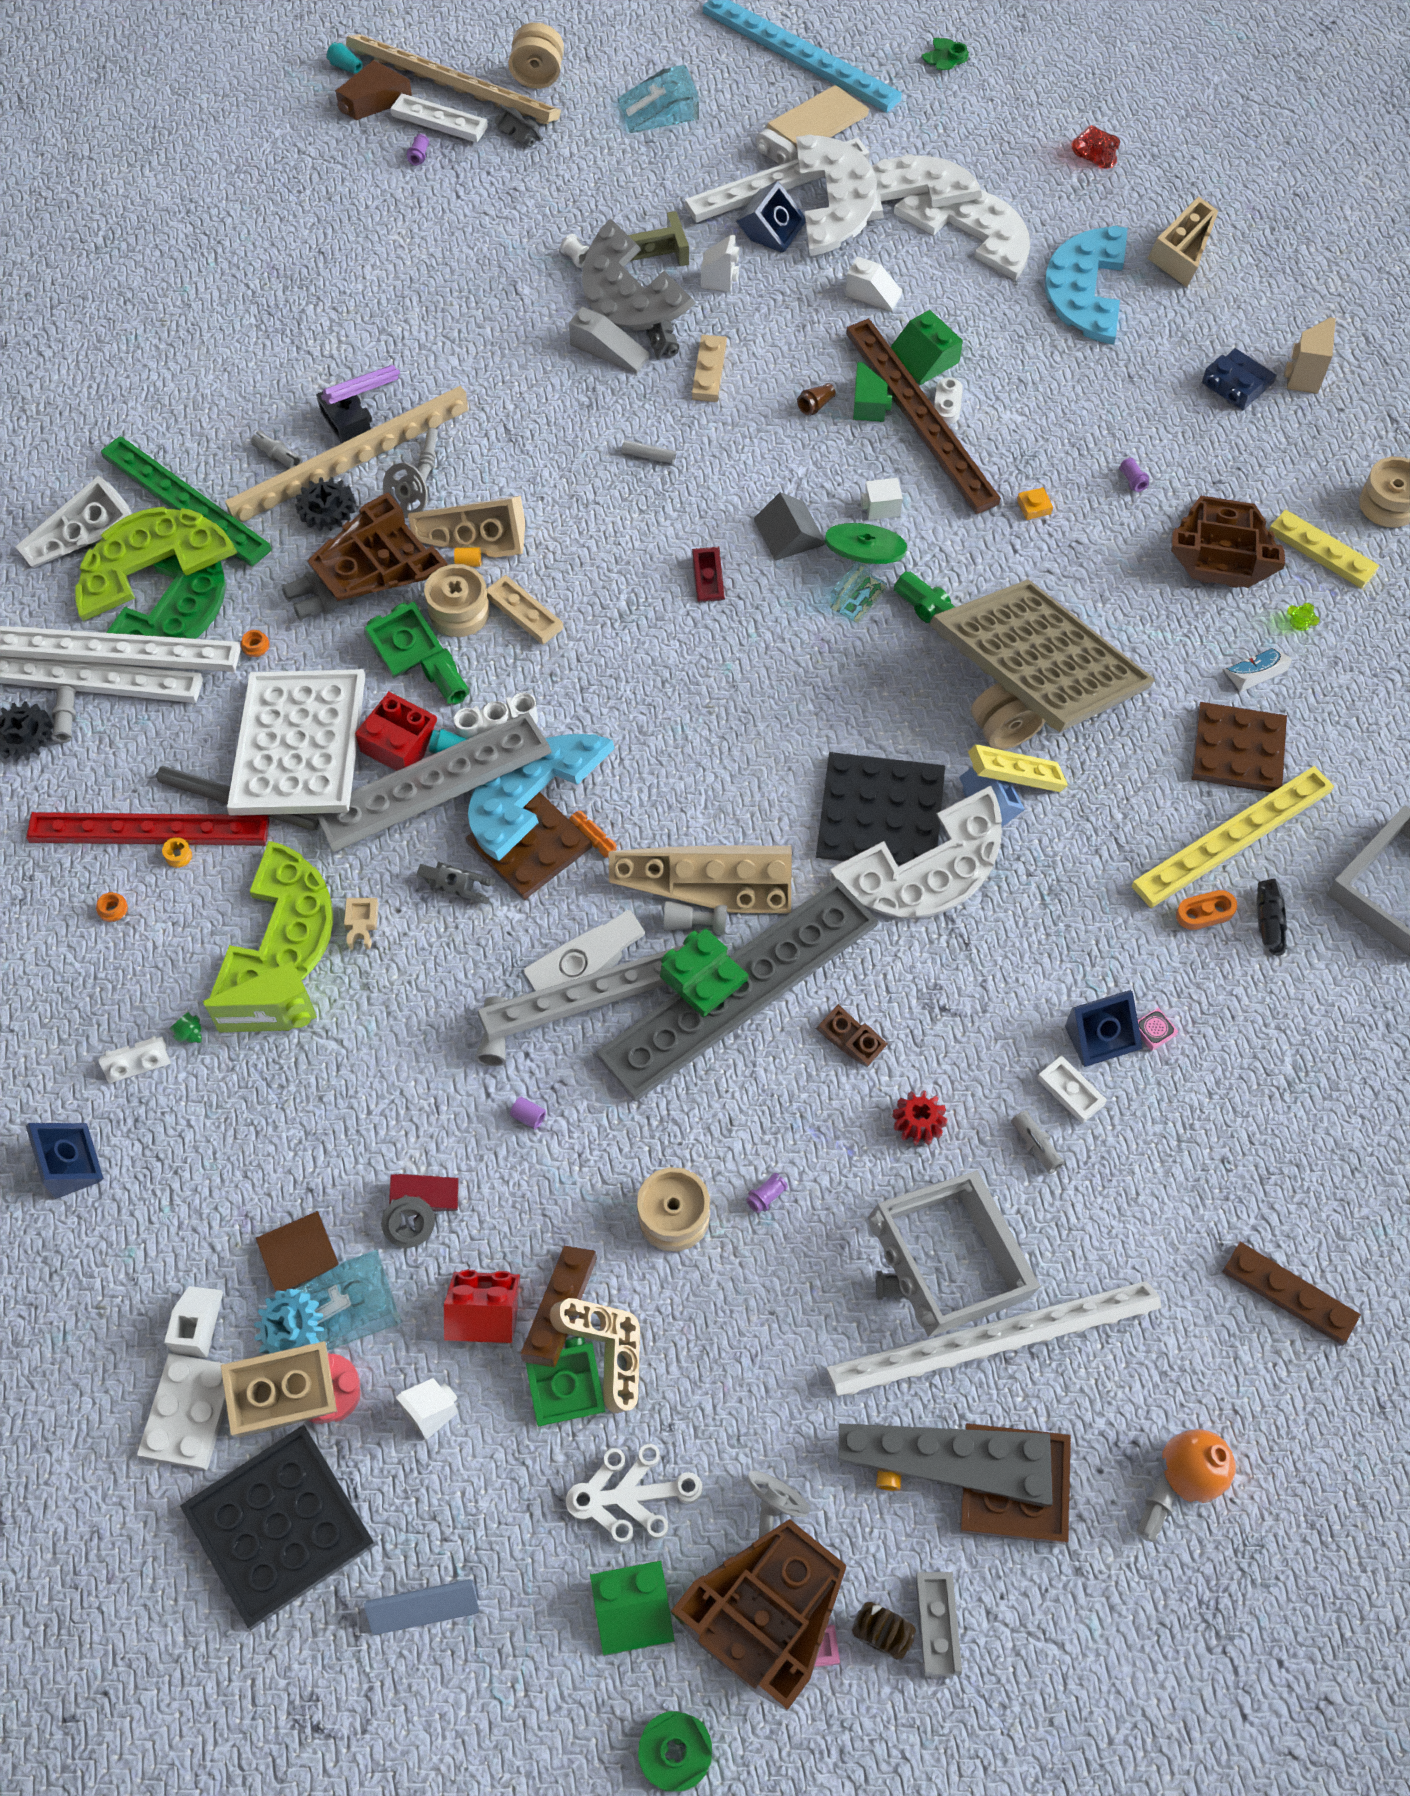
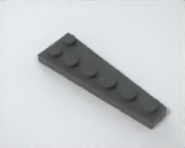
[838,1423,1053,1508]

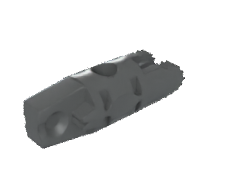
[417,862,495,905]

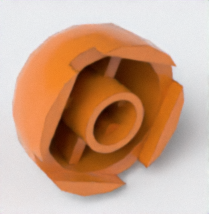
[1162,1429,1236,1503]

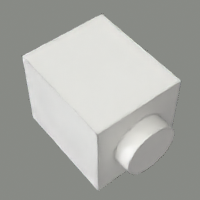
[860,478,903,520]

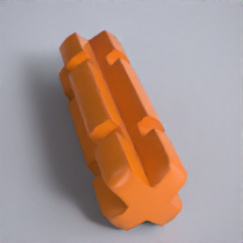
[569,810,617,858]

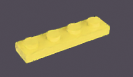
[1269,509,1380,589]
[968,744,1068,792]

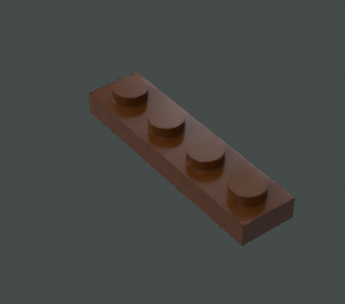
[1222,1241,1361,1346]
[520,1245,597,1368]

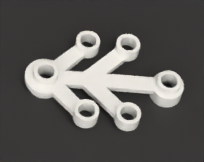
[566,1444,703,1544]

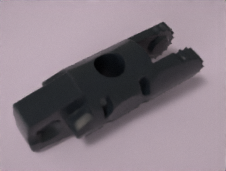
[1256,878,1287,957]

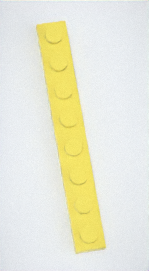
[1131,766,1334,909]

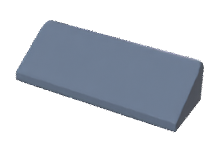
[364,1579,479,1635]

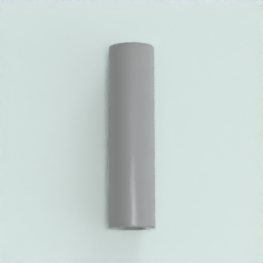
[622,440,676,464]

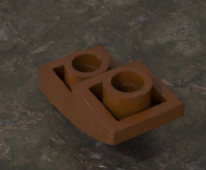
[815,1004,888,1067]

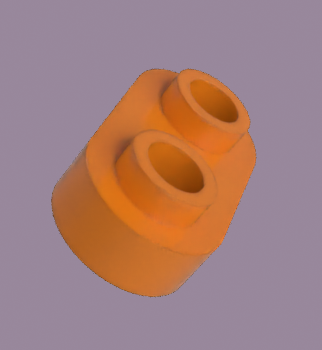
[1176,890,1237,930]

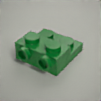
[364,602,443,678]
[660,928,749,1018]
[525,1336,606,1427]

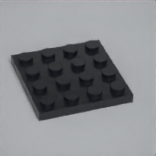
[816,752,945,867]
[180,1424,376,1631]

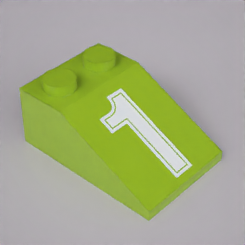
[203,960,317,1033]

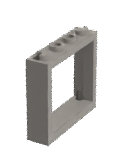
[1326,805,1410,956]
[867,1170,1041,1337]

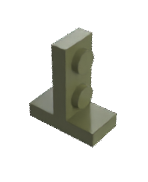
[628,211,689,267]

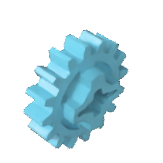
[254,1289,324,1354]

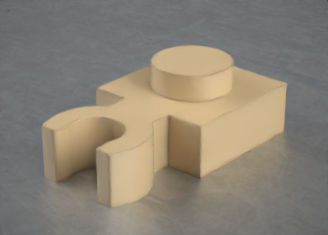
[344,898,379,950]

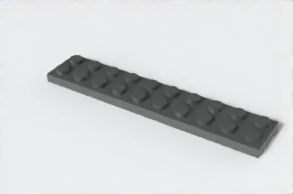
[596,879,878,1102]

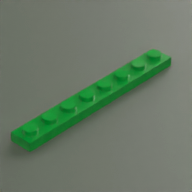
[100,435,272,567]

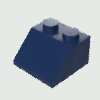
[736,181,806,253]

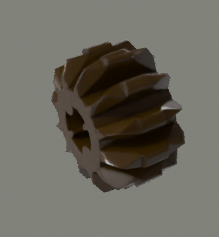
[851,1602,916,1660]

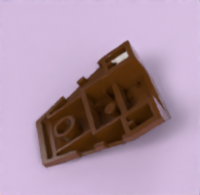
[307,492,448,601]
[1171,495,1285,588]
[671,1519,847,1711]

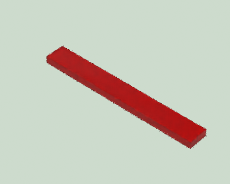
[26,812,270,846]

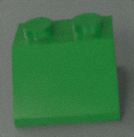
[891,309,963,386]
[590,1560,675,1656]

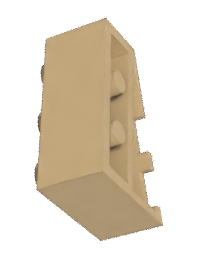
[1147,196,1218,287]

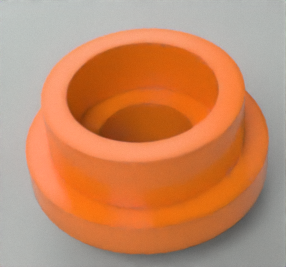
[241,630,270,657]
[96,892,128,922]

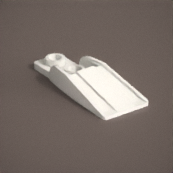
[524,910,645,991]

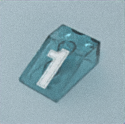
[618,64,699,133]
[297,1250,403,1351]

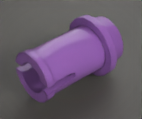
[406,134,429,166]
[1119,458,1149,492]
[746,1173,788,1214]

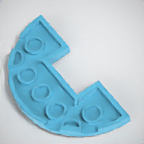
[1045,226,1128,344]
[468,734,615,861]

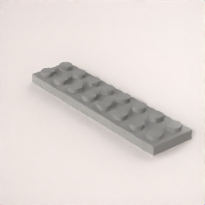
[316,712,552,852]

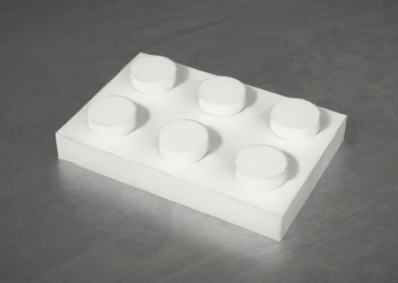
[137,1353,226,1471]

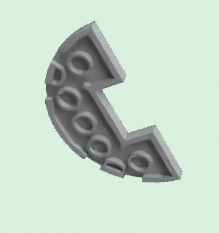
[582,218,696,331]

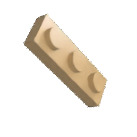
[692,334,727,402]
[487,575,563,645]

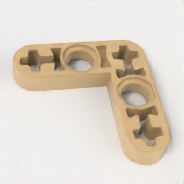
[550,1298,640,1413]

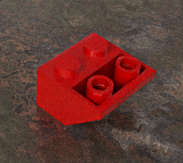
[355,691,437,771]
[444,1269,520,1343]

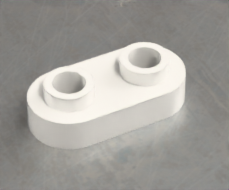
[756,129,798,165]
[934,378,963,424]

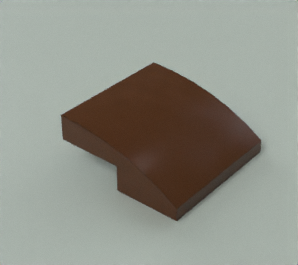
[256,1211,341,1292]

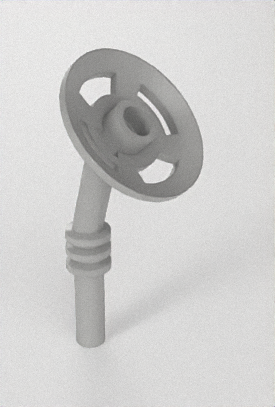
[383,428,438,518]
[746,1471,810,1538]

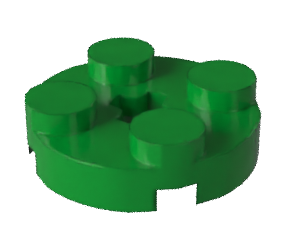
[638,1711,712,1793]

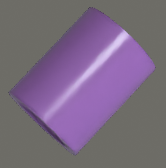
[510,1096,546,1130]

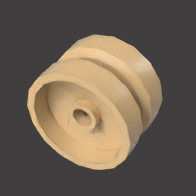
[508,22,564,89]
[1359,456,1410,528]
[424,564,490,637]
[971,683,1046,750]
[637,1167,710,1252]

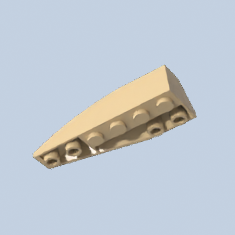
[609,845,792,913]

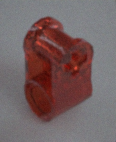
[1071,125,1120,169]

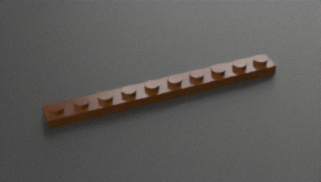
[846,318,1001,514]

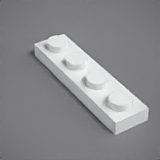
[391,93,488,143]

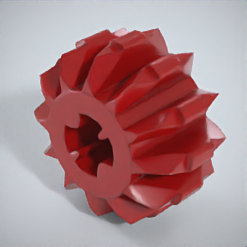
[892,1090,948,1146]

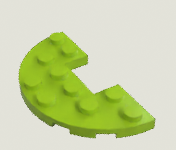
[75,507,237,621]
[209,841,333,998]

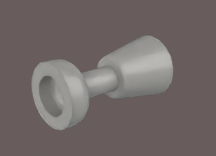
[664,901,727,935]
[475,996,510,1067]

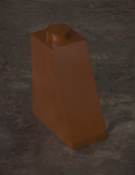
[335,60,412,120]

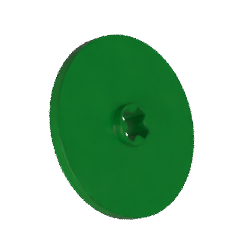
[825,523,907,564]

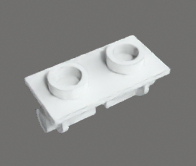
[98,1035,171,1083]

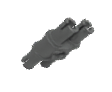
[281,571,367,621]

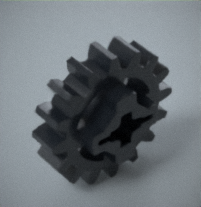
[295,477,356,531]
[0,701,54,762]

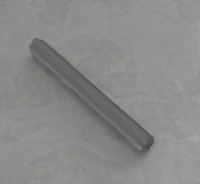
[156,766,320,831]

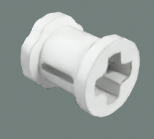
[560,234,590,268]

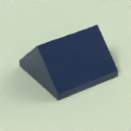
[1065,990,1143,1067]
[26,1123,104,1199]

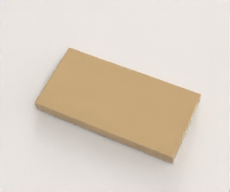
[767,85,869,149]

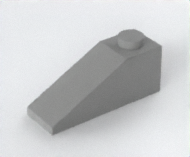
[569,306,650,374]

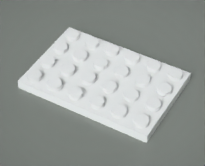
[227,669,365,815]

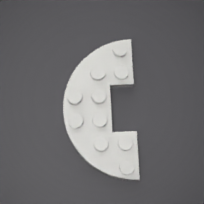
[796,135,877,256]
[866,154,982,221]
[894,190,1030,280]
[830,786,1002,918]

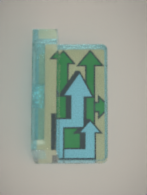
[830,561,887,623]

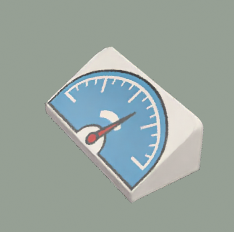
[1224,648,1292,692]

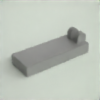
[916,1572,962,1679]

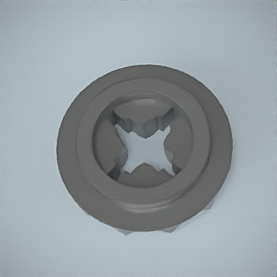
[381,1194,435,1248]

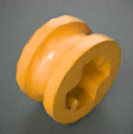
[162,838,192,868]

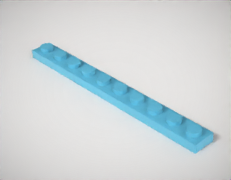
[703,0,902,113]

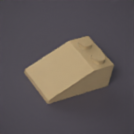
[221,1341,337,1438]

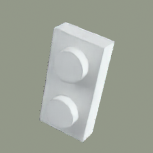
[1037,1055,1107,1124]

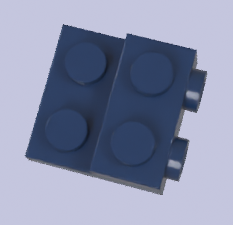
[1202,348,1277,410]

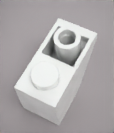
[701,235,739,292]
[164,1286,223,1358]

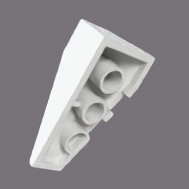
[15,475,132,568]

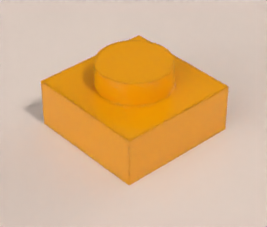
[1017,487,1053,520]

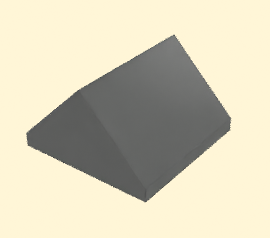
[754,492,825,561]

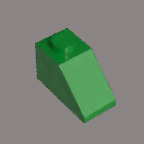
[853,362,892,422]

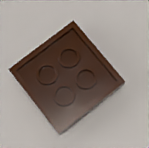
[1191,702,1287,793]
[465,792,592,901]
[960,1423,1071,1545]

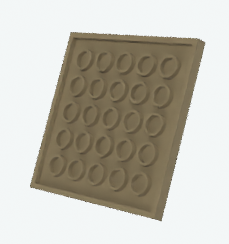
[929,579,1155,732]

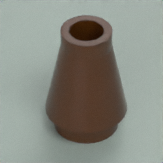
[797,383,836,415]

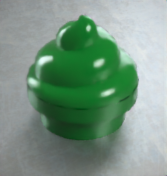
[169,1011,202,1043]

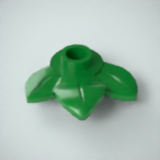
[922,38,969,71]

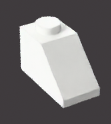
[845,256,902,312]
[396,1378,459,1440]

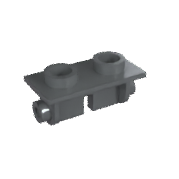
[495,104,543,147]
[647,320,679,360]

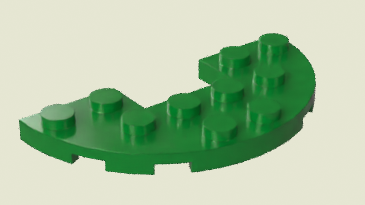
[106,554,226,639]

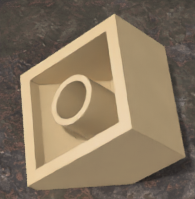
[1284,317,1336,394]

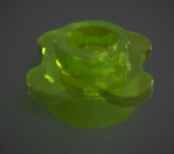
[1287,603,1320,631]

